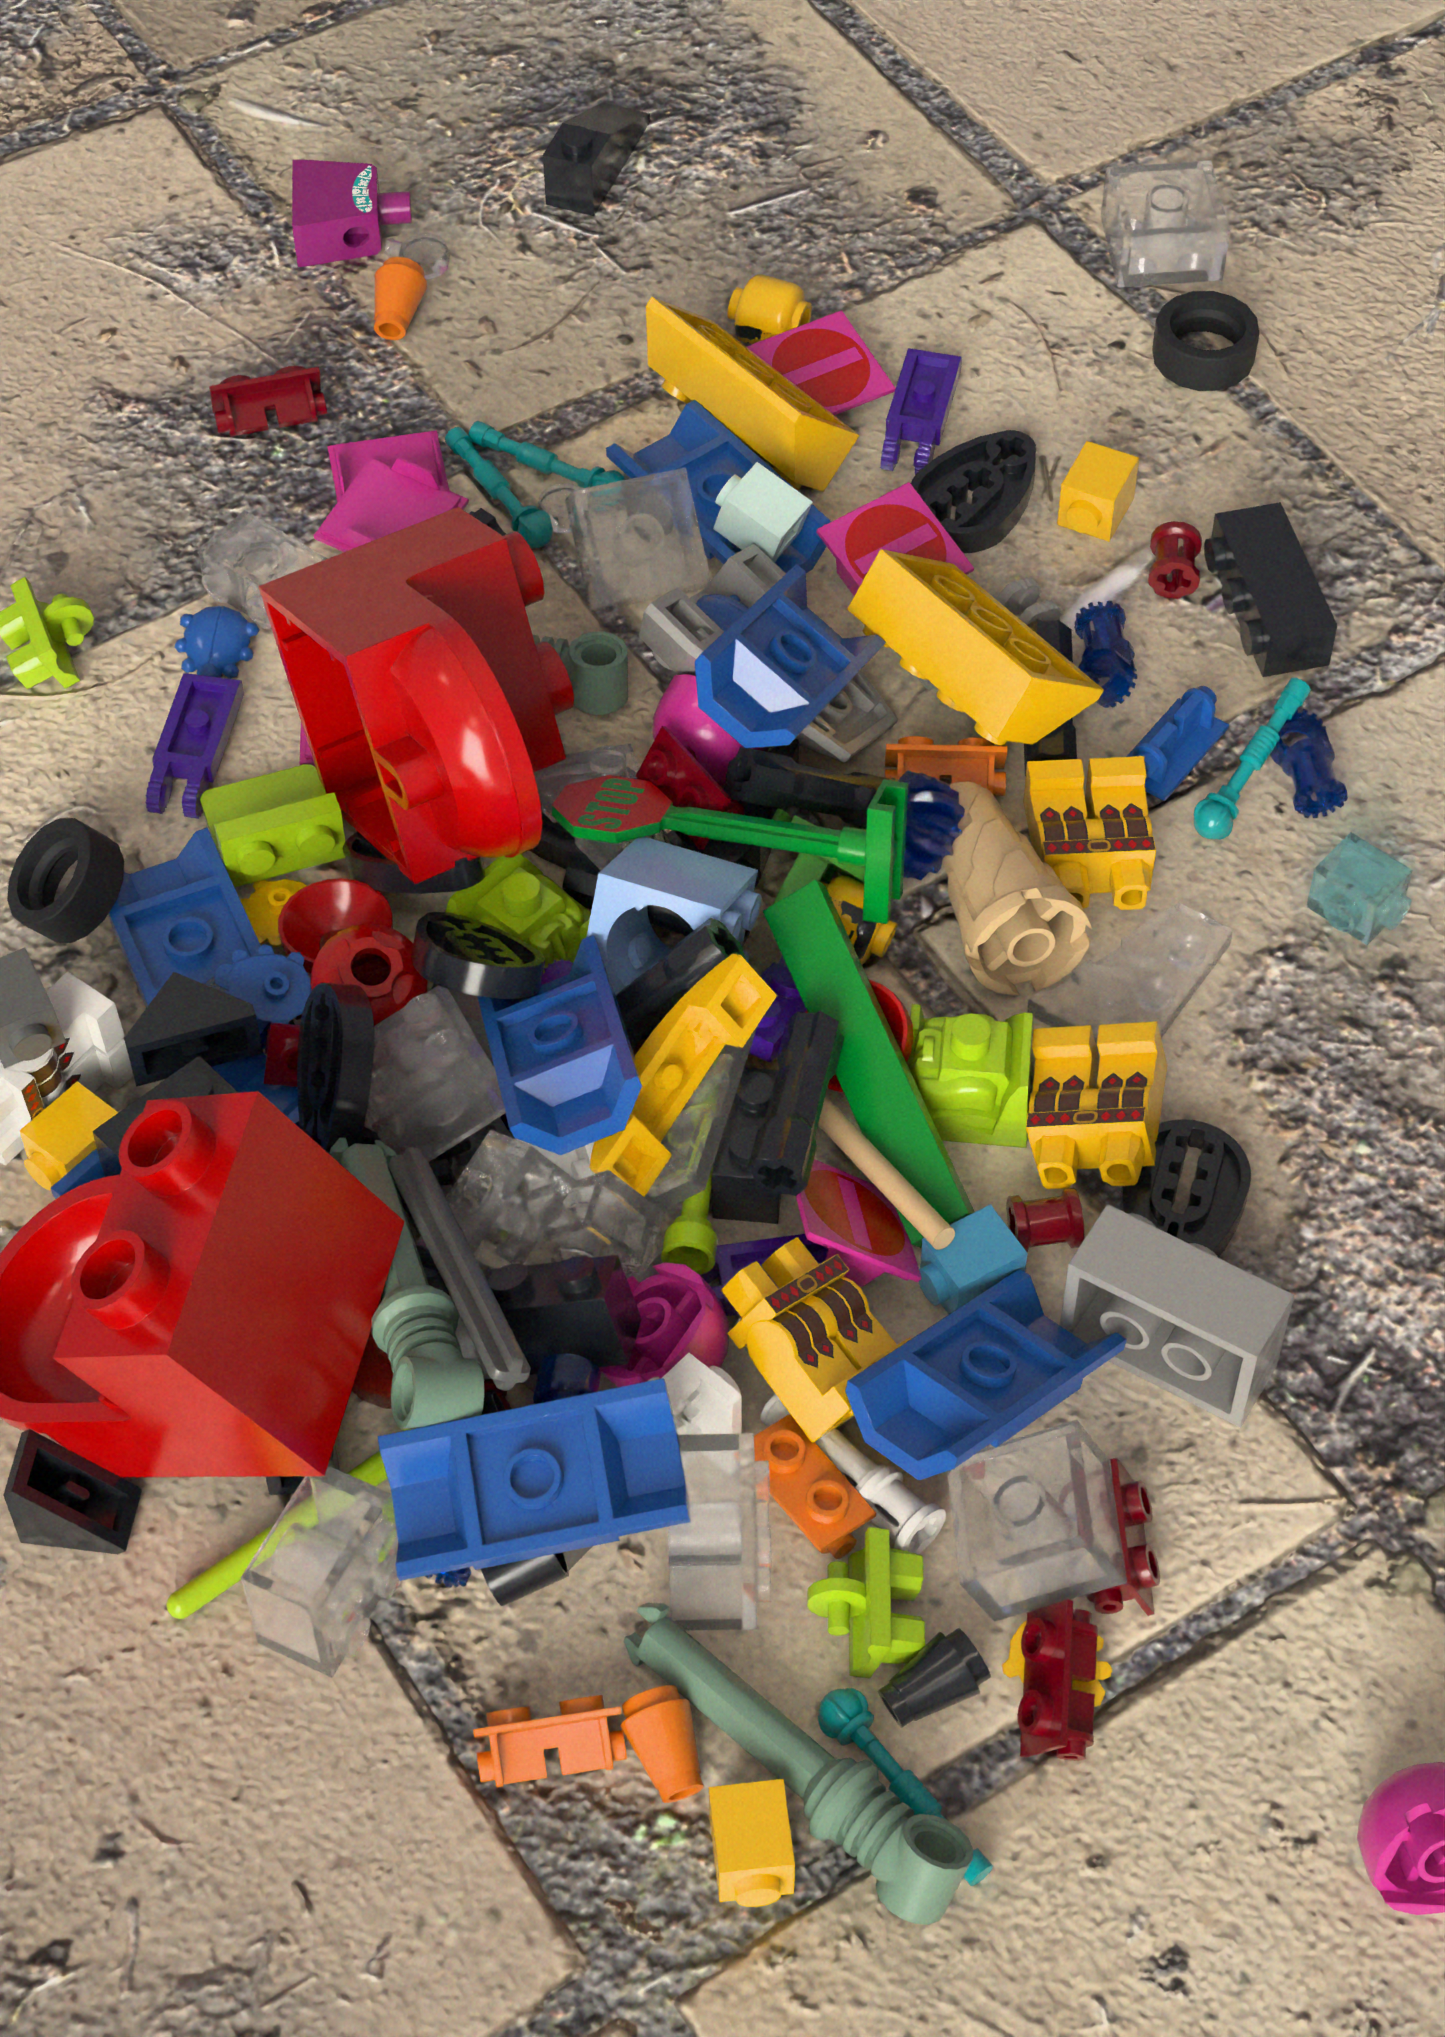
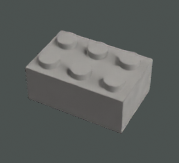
[1060,1204,1294,1428]

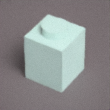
[713,462,813,562]

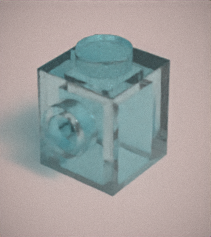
[1306,832,1413,945]

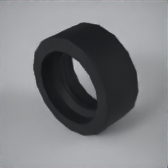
[1152,291,1259,391]
[7,818,124,943]

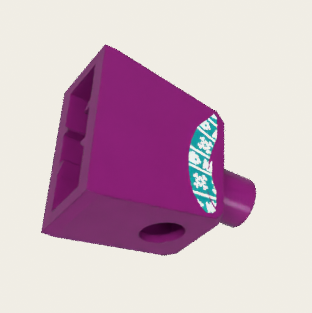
[292,159,412,267]

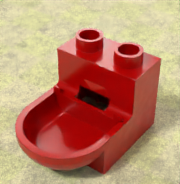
[258,507,574,884]
[0,1091,405,1477]

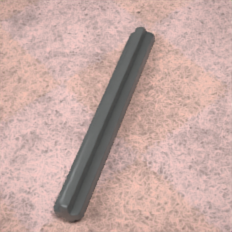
[389,1147,531,1391]

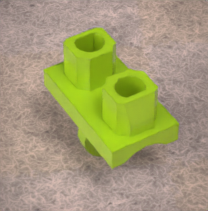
[0,577,94,689]
[807,1527,925,1678]

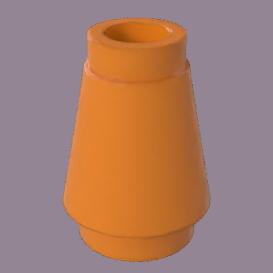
[374,257,427,340]
[620,1685,704,1803]

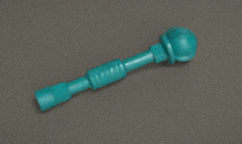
[468,421,626,507]
[445,427,553,548]
[1193,678,1311,840]
[818,1688,993,1886]

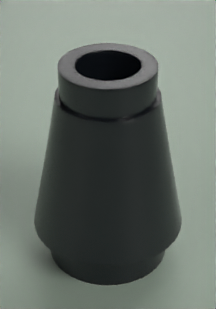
[878,1628,991,1728]

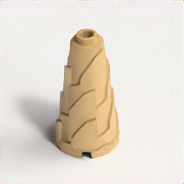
[934,781,1092,995]

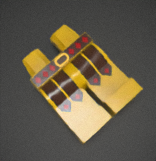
[1023,756,1156,910]
[1026,1021,1168,1189]
[721,1237,911,1444]

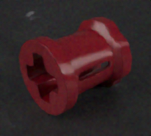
[1148,521,1202,599]
[1006,1188,1084,1253]

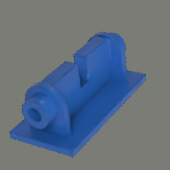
[1126,686,1229,801]

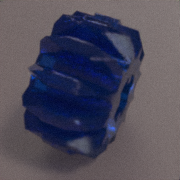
[891,770,965,881]

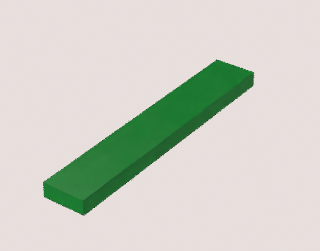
[763,879,975,1248]

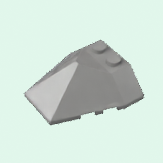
[638,543,898,763]

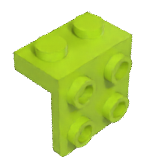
[200,764,345,888]

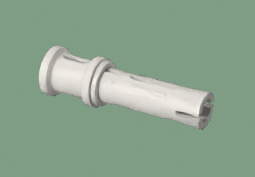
[761,1393,946,1554]

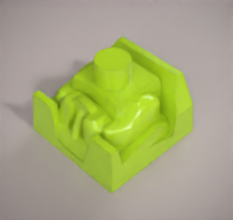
[445,854,591,974]
[907,1004,1033,1148]

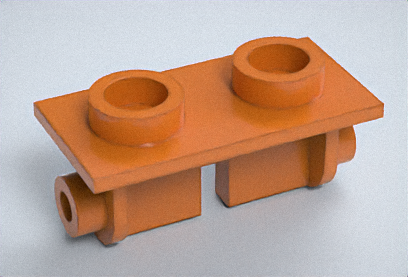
[885,736,1008,800]
[734,1414,876,1559]
[473,1695,627,1788]

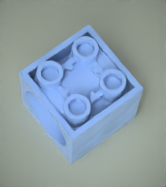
[586,837,762,995]

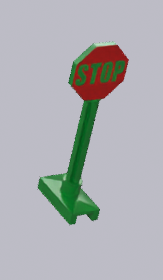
[552,775,908,924]

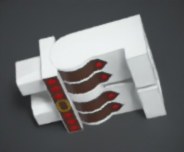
[0,971,133,1165]

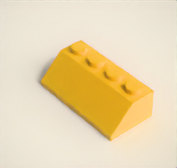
[646,296,859,492]
[847,549,1104,746]

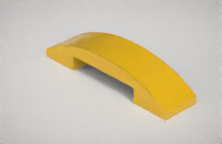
[589,954,777,1209]

